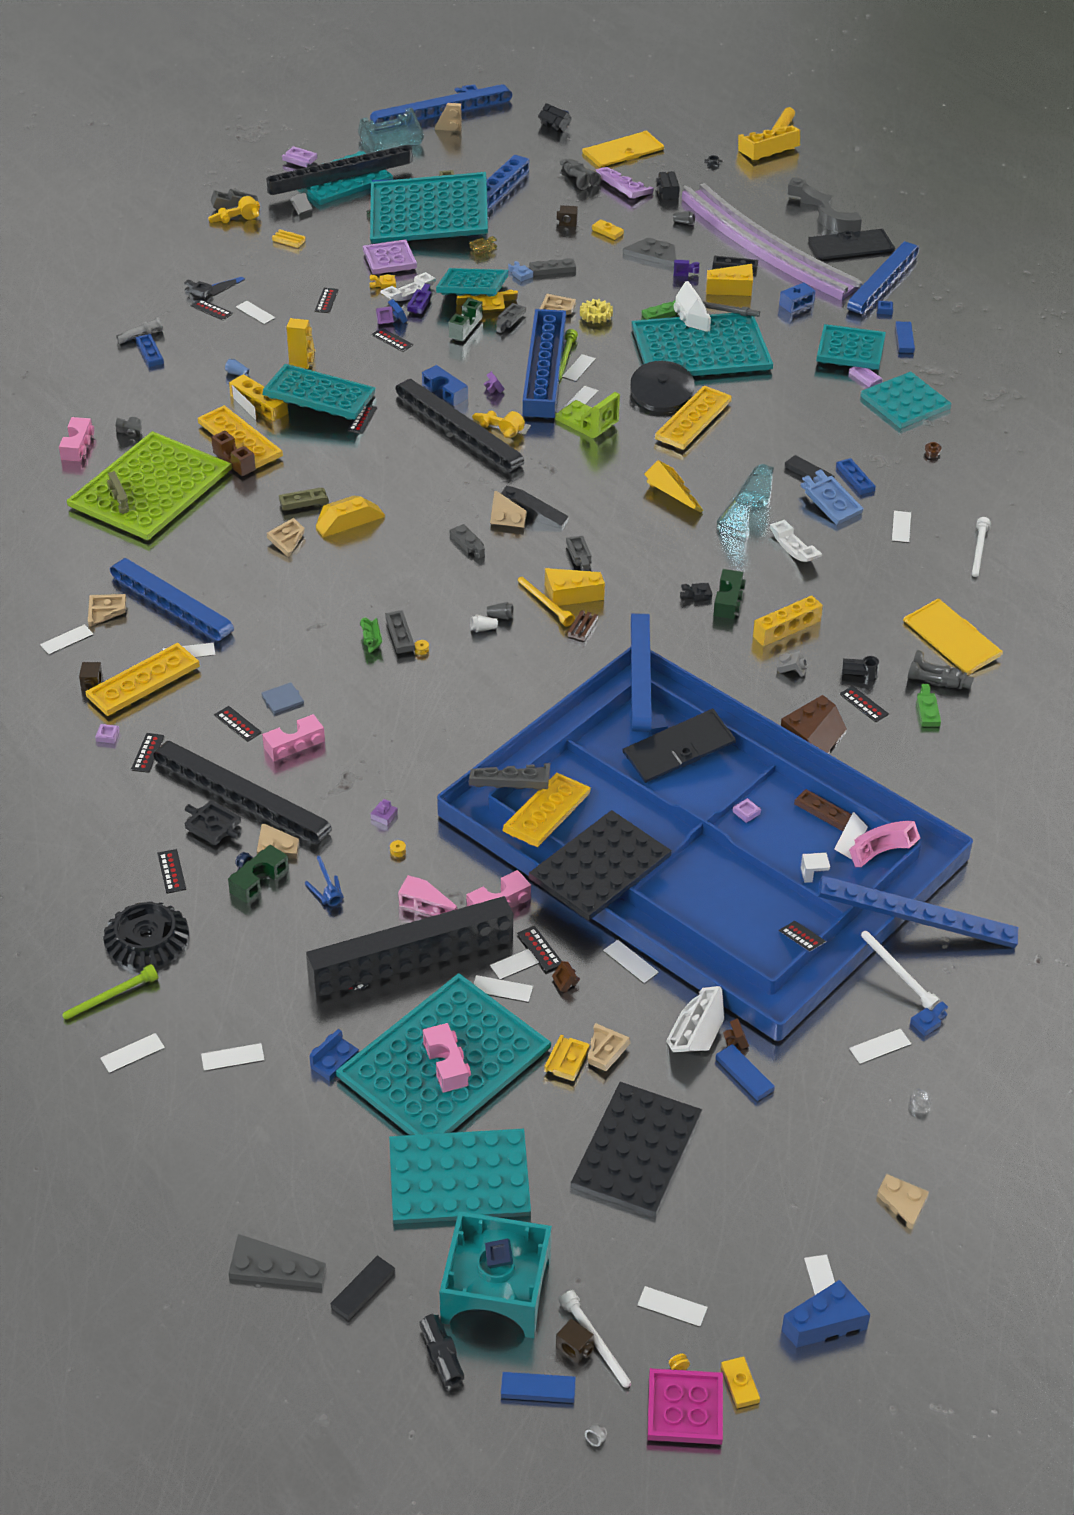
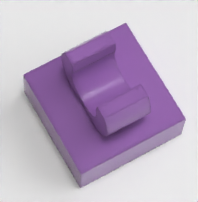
[376,306,394,324]
[484,371,505,394]
[370,799,398,826]

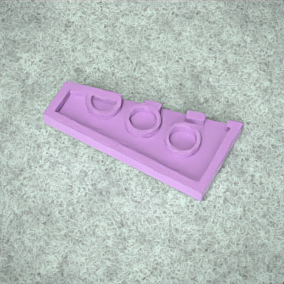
[596,167,654,199]

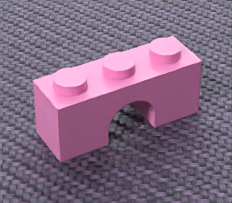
[59,417,94,462]
[262,714,325,761]
[466,870,531,908]
[423,1023,471,1093]

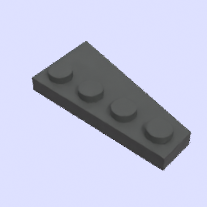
[469,763,550,790]
[228,1234,326,1288]

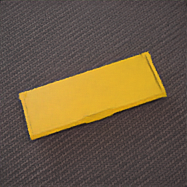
[582,130,664,168]
[903,599,1003,676]

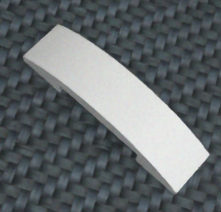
[381,272,436,301]
[770,520,822,562]

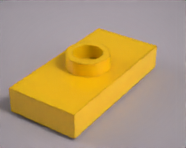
[592,219,624,240]
[721,1356,760,1409]

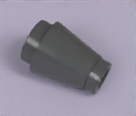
[673,210,695,225]
[487,602,514,620]

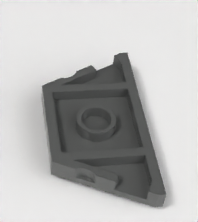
[623,238,677,267]

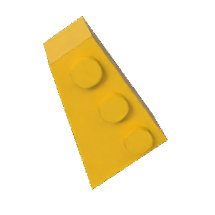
[545,568,605,606]

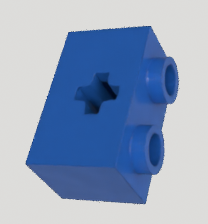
[779,282,816,313]

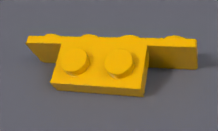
[456,290,518,313]

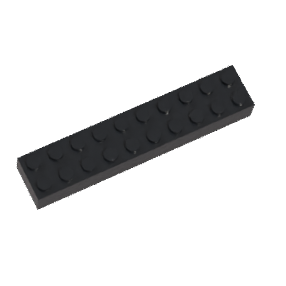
[306,896,513,997]

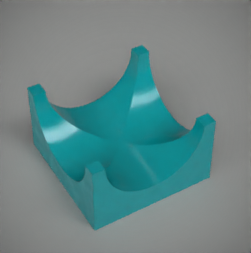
[439,1211,552,1338]

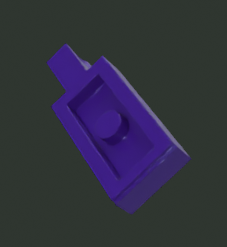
[407,284,432,314]

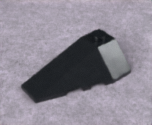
[501,485,569,529]

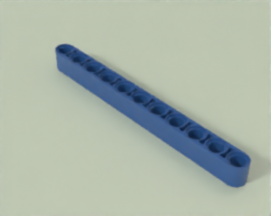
[370,84,512,128]

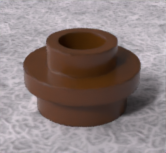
[925,442,942,457]

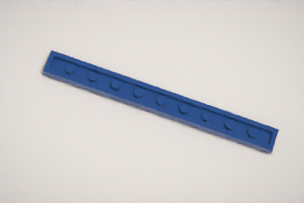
[818,876,1019,948]

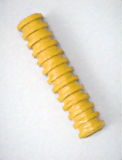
[772,107,795,131]

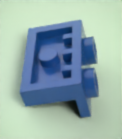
[310,1029,359,1081]

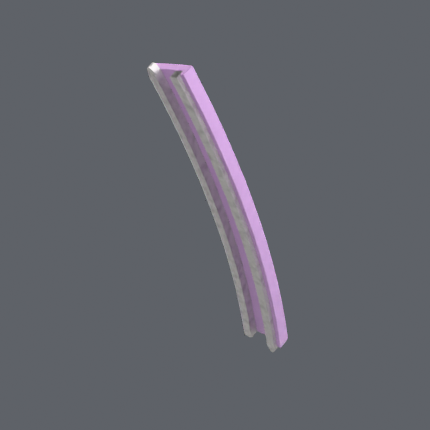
[682,183,862,300]

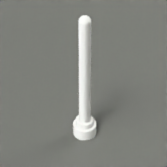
[972,517,991,577]
[861,931,940,1010]
[559,1290,631,1388]

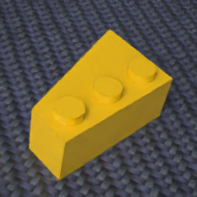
[706,264,753,296]
[286,318,315,369]

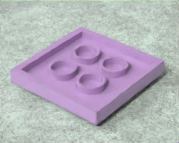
[363,240,417,275]

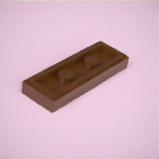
[794,789,852,831]

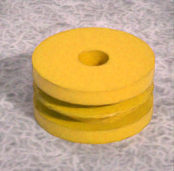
[415,640,429,655]
[390,840,406,857]
[668,1353,690,1370]

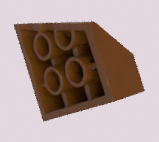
[781,695,847,754]

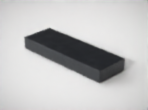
[712,255,759,272]
[785,455,835,483]
[330,1255,395,1321]

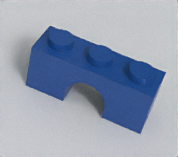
[422,365,468,407]

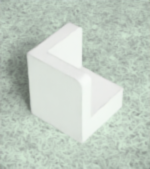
[801,853,830,883]

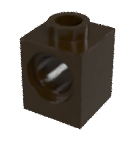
[556,205,578,227]
[79,662,103,691]
[556,1318,594,1363]

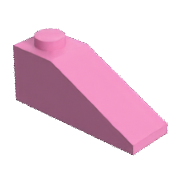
[398,875,457,916]

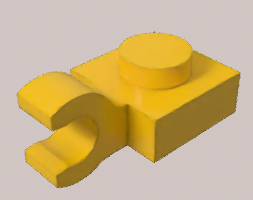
[369,275,396,289]

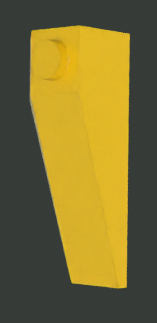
[644,460,703,512]

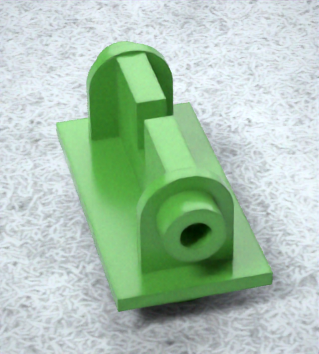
[360,617,382,653]

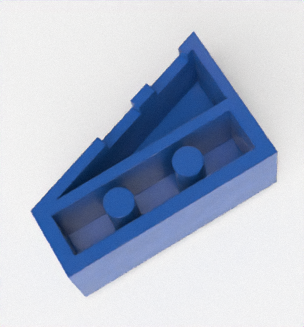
[782,1280,870,1348]

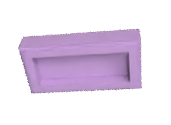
[849,367,883,387]

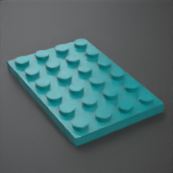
[301,151,393,205]
[262,364,376,419]
[389,1128,531,1224]

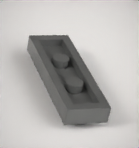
[529,258,576,276]
[385,610,415,653]

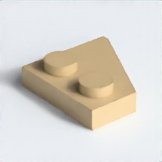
[435,103,462,131]
[540,294,576,315]
[490,491,527,528]
[267,518,305,557]
[88,594,127,627]
[257,824,299,859]
[588,1023,631,1071]
[877,1174,929,1229]

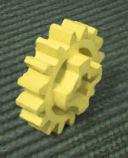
[580,299,613,324]

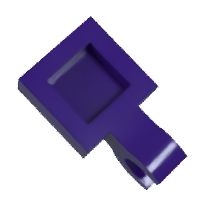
[673,260,700,276]

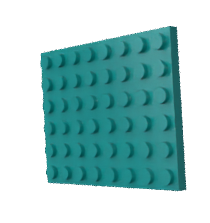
[370,172,488,244]
[631,313,773,376]
[336,973,551,1135]

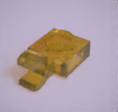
[470,236,497,254]

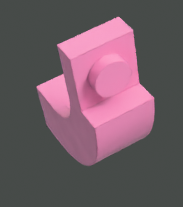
[849,821,920,867]

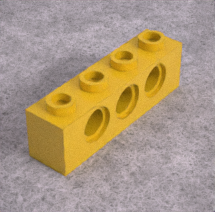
[229,374,288,422]
[753,595,823,647]

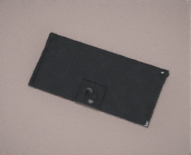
[808,228,895,260]
[622,708,736,783]

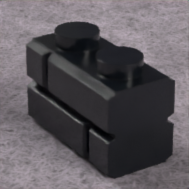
[538,103,572,132]
[656,171,680,200]

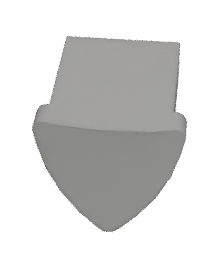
[290,193,313,215]

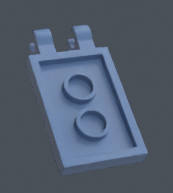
[800,469,864,525]

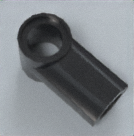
[842,656,879,680]

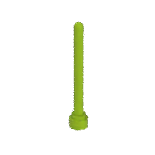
[559,329,578,381]
[62,964,159,1020]

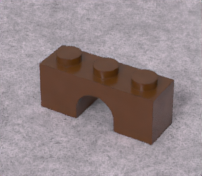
[211,430,256,476]

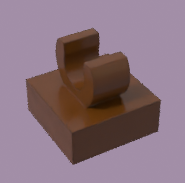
[552,961,580,992]
[723,1018,749,1049]

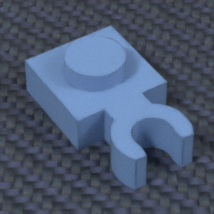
[508,261,533,282]

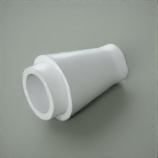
[470,615,498,633]

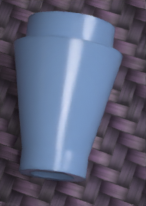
[225,359,250,376]

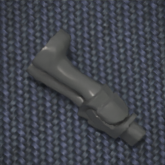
[560,159,601,190]
[907,650,974,689]

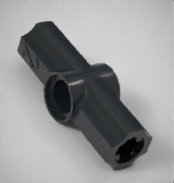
[419,1314,464,1387]

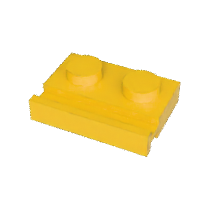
[544,1035,590,1081]

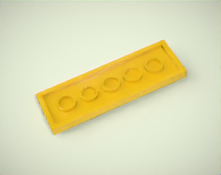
[655,386,732,450]
[198,405,283,469]
[85,643,200,716]
[503,773,591,847]

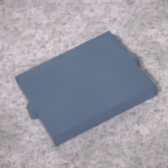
[261,682,304,714]

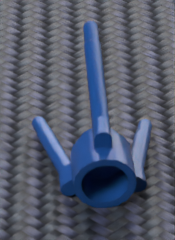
[305,856,344,907]

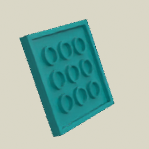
[436,268,508,296]
[816,324,886,370]
[861,371,952,428]

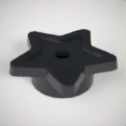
[704,155,723,167]

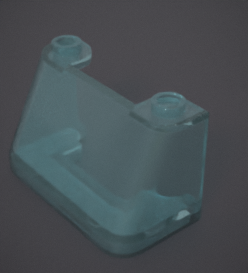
[358,108,424,152]
[717,464,774,538]

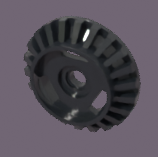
[103,901,189,971]

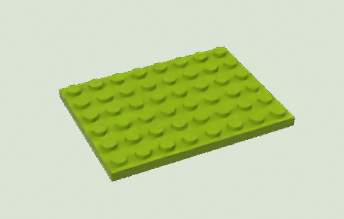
[67,431,232,540]

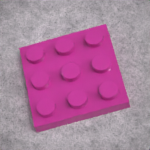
[647,1368,723,1445]

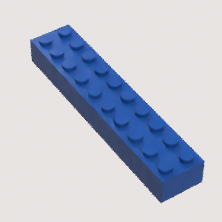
[522,309,566,418]

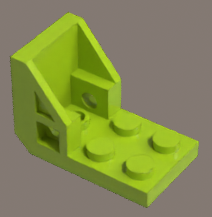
[555,392,620,438]

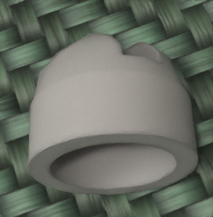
[585,1424,607,1447]

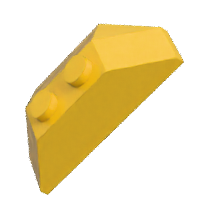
[316,495,385,538]

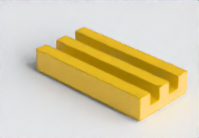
[272,230,306,248]

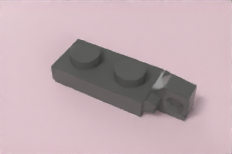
[496,303,526,333]
[449,524,485,559]
[566,536,592,571]

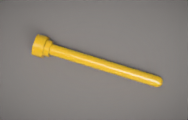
[518,576,575,627]

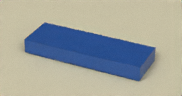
[895,321,915,353]
[136,334,164,367]
[836,458,876,495]
[715,1044,775,1101]
[501,1372,576,1403]

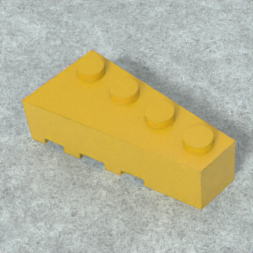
[738,125,800,160]

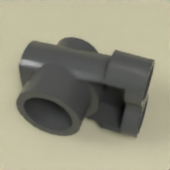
[115,417,142,437]

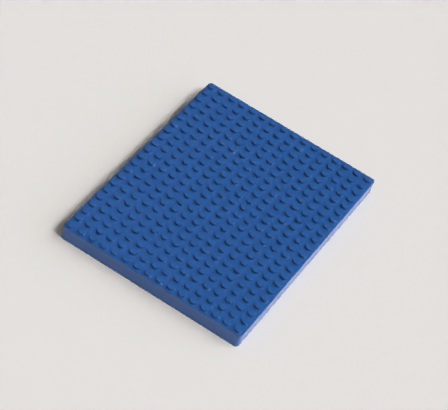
[437,647,973,1041]

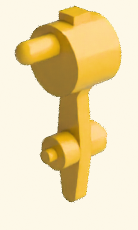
[208,196,260,223]
[472,411,525,438]

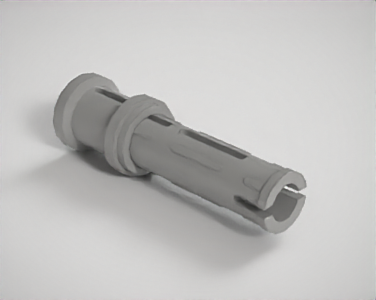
[116,317,163,344]

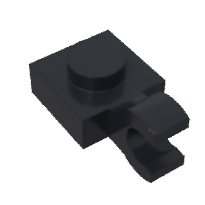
[184,280,212,298]
[680,583,713,601]

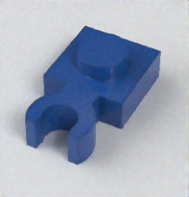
[388,299,408,324]

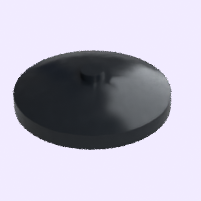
[630,361,694,412]

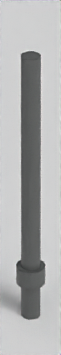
[675,297,760,317]

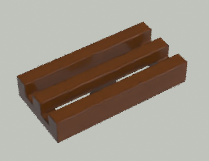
[568,610,598,641]

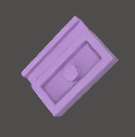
[282,146,317,167]

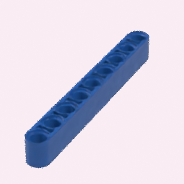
[847,241,919,314]
[110,558,234,641]
[631,613,652,732]

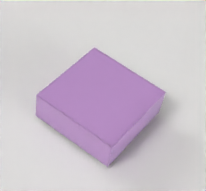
[95,724,120,744]
[733,798,761,823]

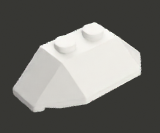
[674,281,711,332]
[666,986,724,1052]

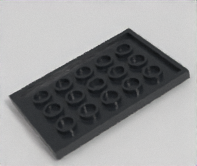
[529,810,672,921]
[570,1082,702,1218]

